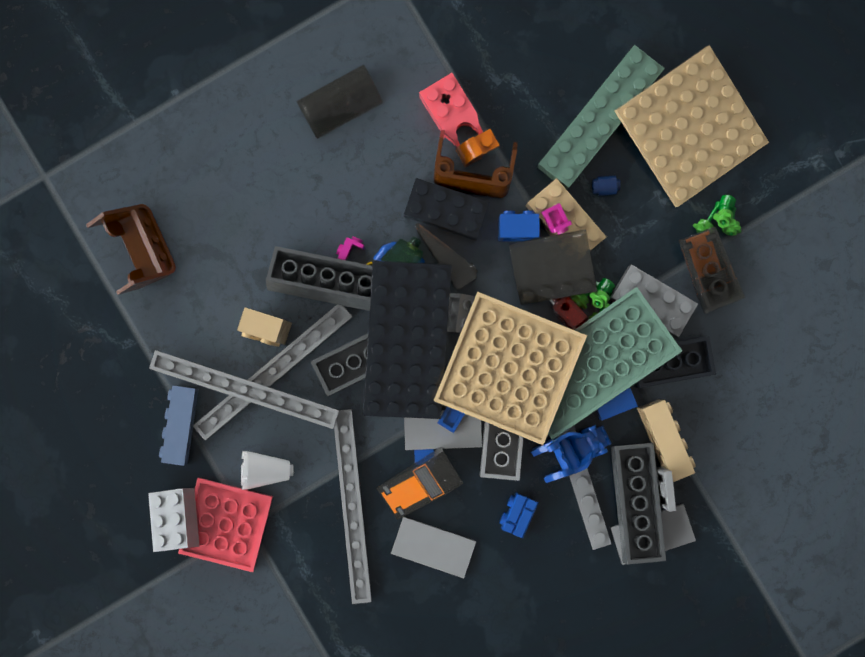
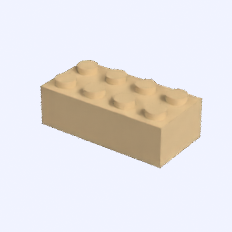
[526,178,606,264]
[237,308,292,347]
[637,399,696,482]

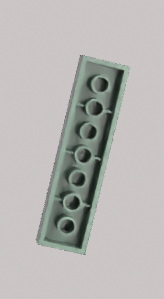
[537,45,665,190]

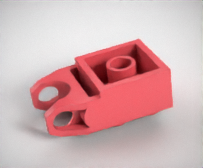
[419,73,483,149]

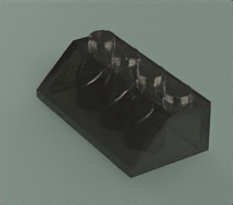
[296,65,383,139]

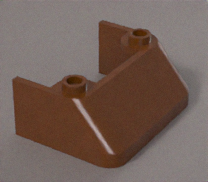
[433,130,517,198]
[86,204,176,295]

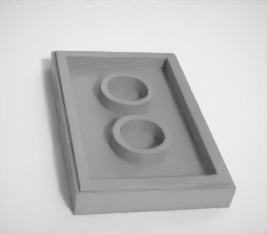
[656,467,676,512]

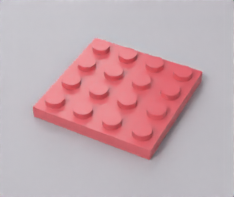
[178,478,273,572]

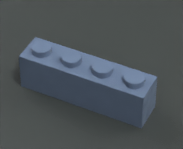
[159,385,199,466]

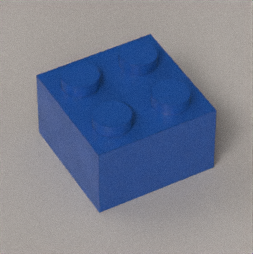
[498,211,539,242]

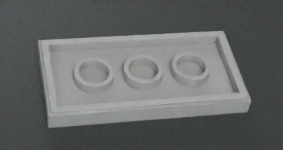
[404,410,482,450]
[610,503,696,565]
[391,516,476,578]

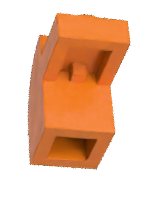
[456,129,500,167]

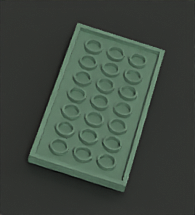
[548,287,682,440]

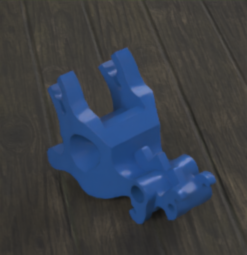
[531,425,612,483]

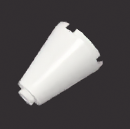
[241,451,293,490]

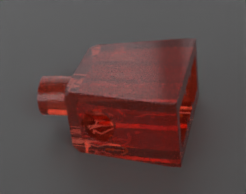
[549,292,588,330]

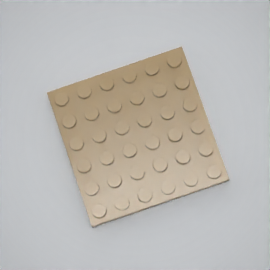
[615,45,769,207]
[434,292,587,445]

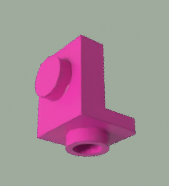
[541,203,572,235]
[336,236,365,261]

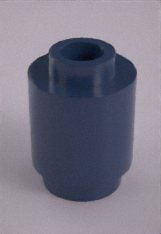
[592,175,621,196]

